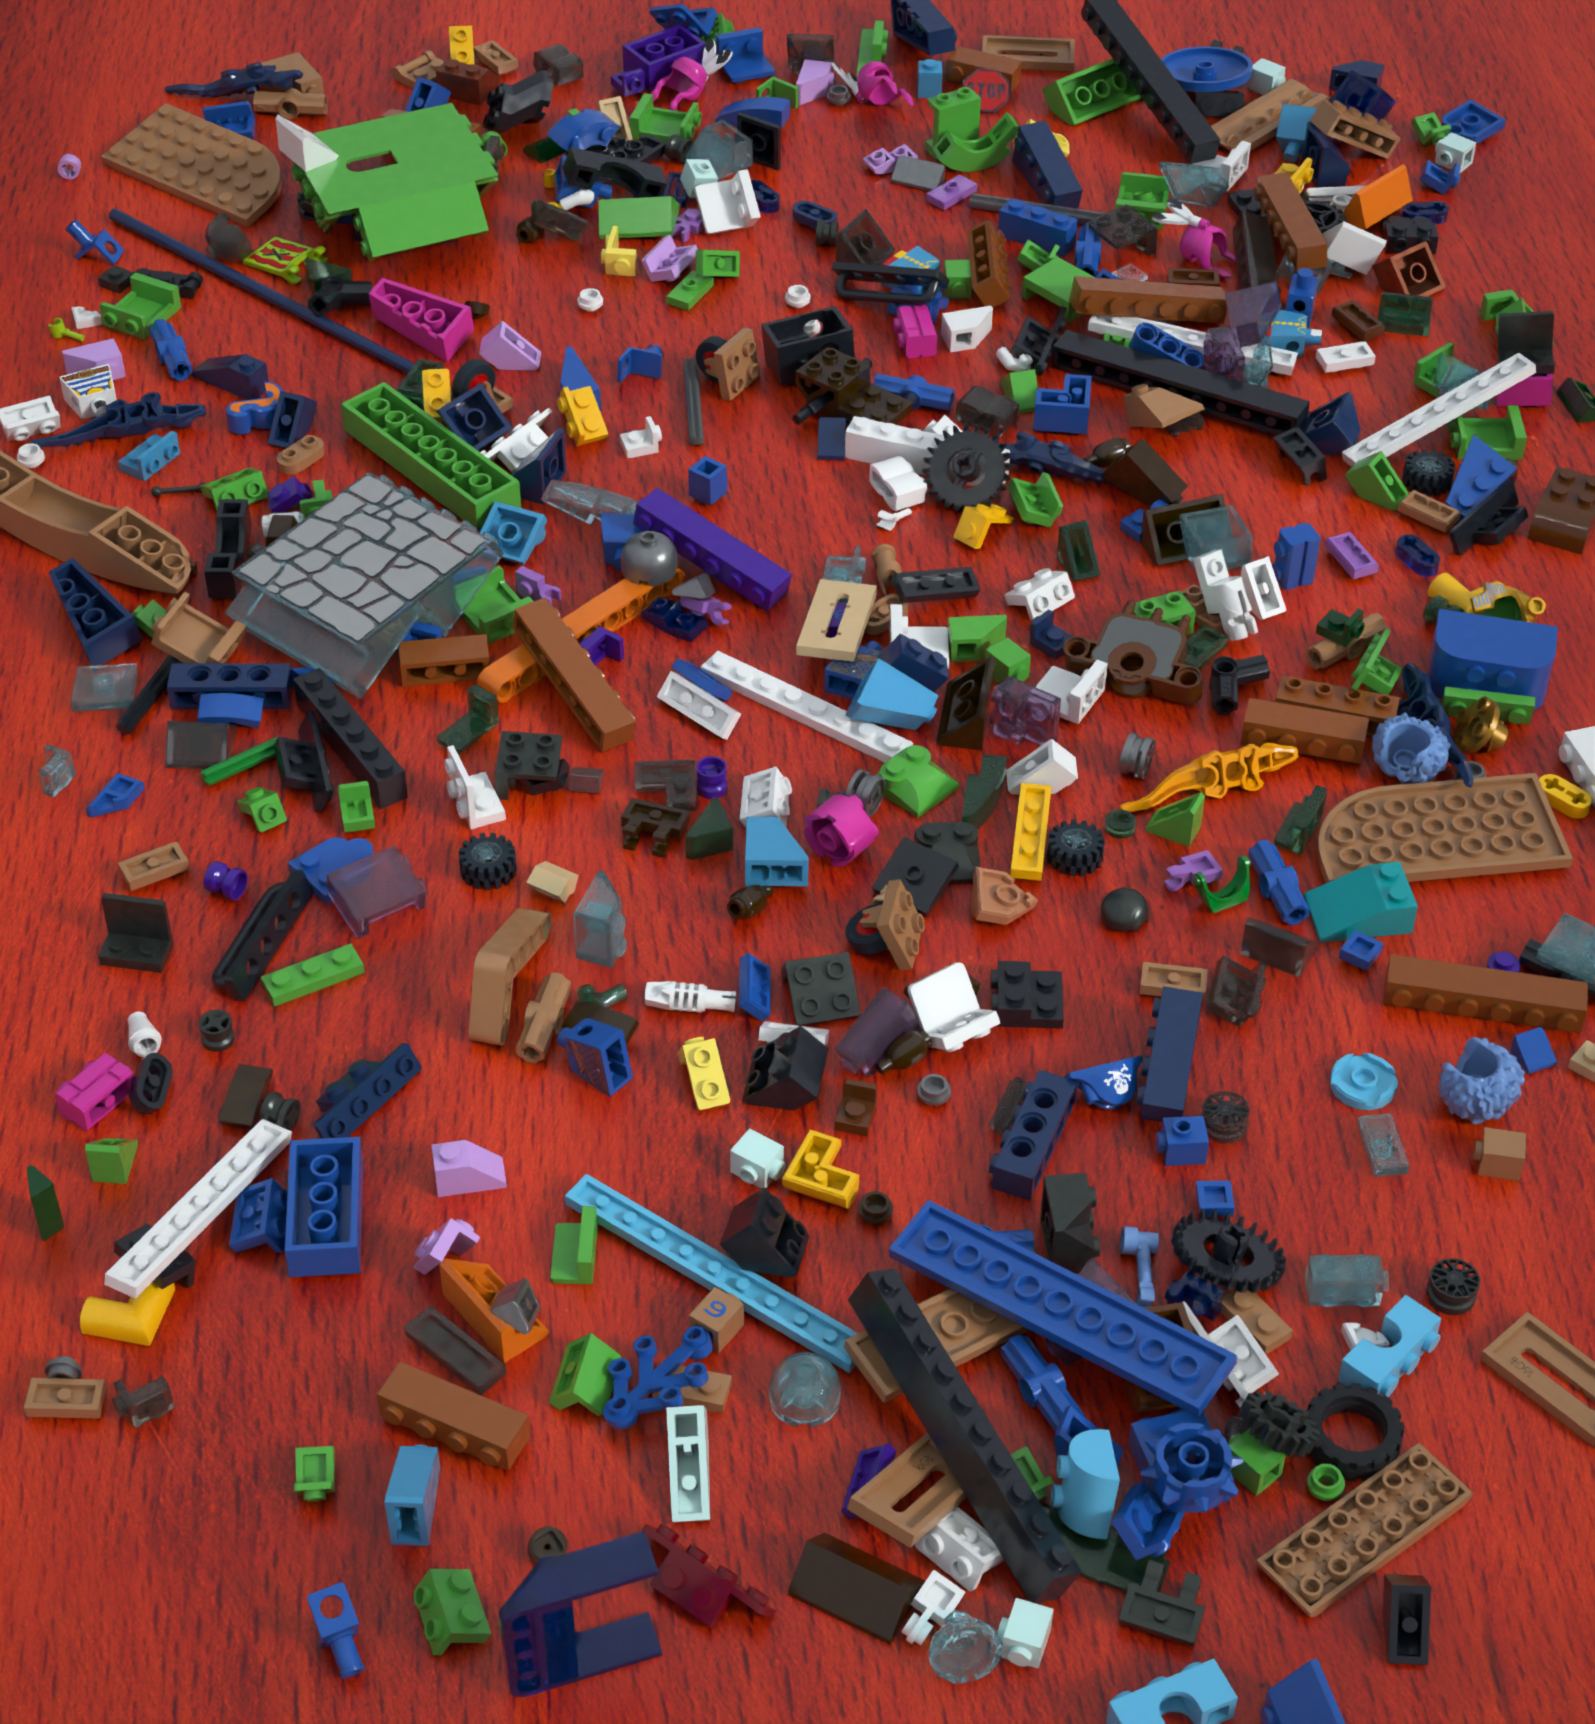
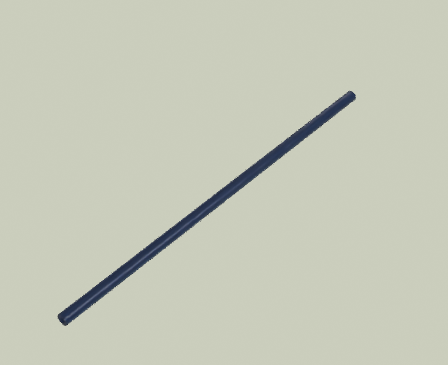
[109,208,427,382]

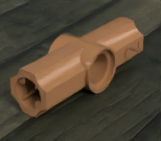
[253,88,328,119]
[1306,612,1388,670]
[516,972,572,1064]

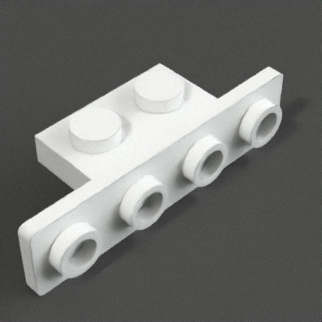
[480,408,553,472]
[1183,1301,1279,1409]

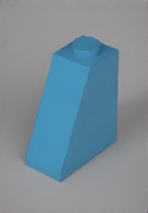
[845,658,939,730]
[745,816,809,886]
[384,1444,440,1546]

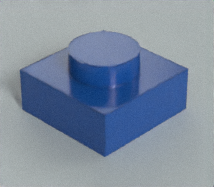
[1339,930,1384,971]
[1195,1181,1235,1217]

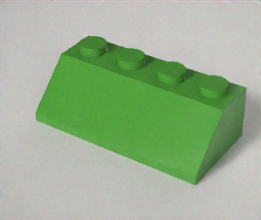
[1042,58,1142,126]

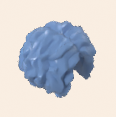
[1372,713,1451,784]
[1438,1037,1525,1124]

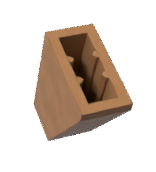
[261,52,324,94]

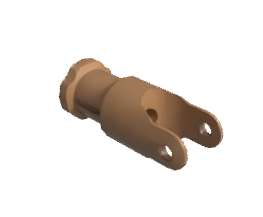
[871,544,902,596]

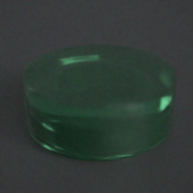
[1105,810,1136,839]

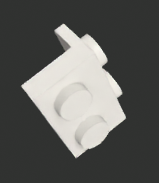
[0,396,61,442]
[1005,568,1075,621]

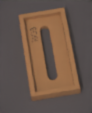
[982,35,1075,71]
[1480,1311,1595,1448]
[847,1432,967,1548]

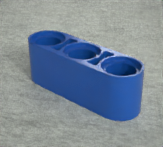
[1129,323,1205,369]

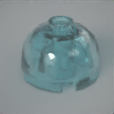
[768,1352,842,1427]

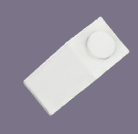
[1006,739,1078,794]

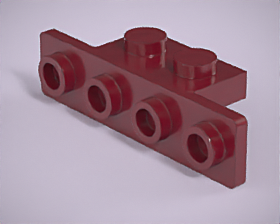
[642,1523,776,1628]

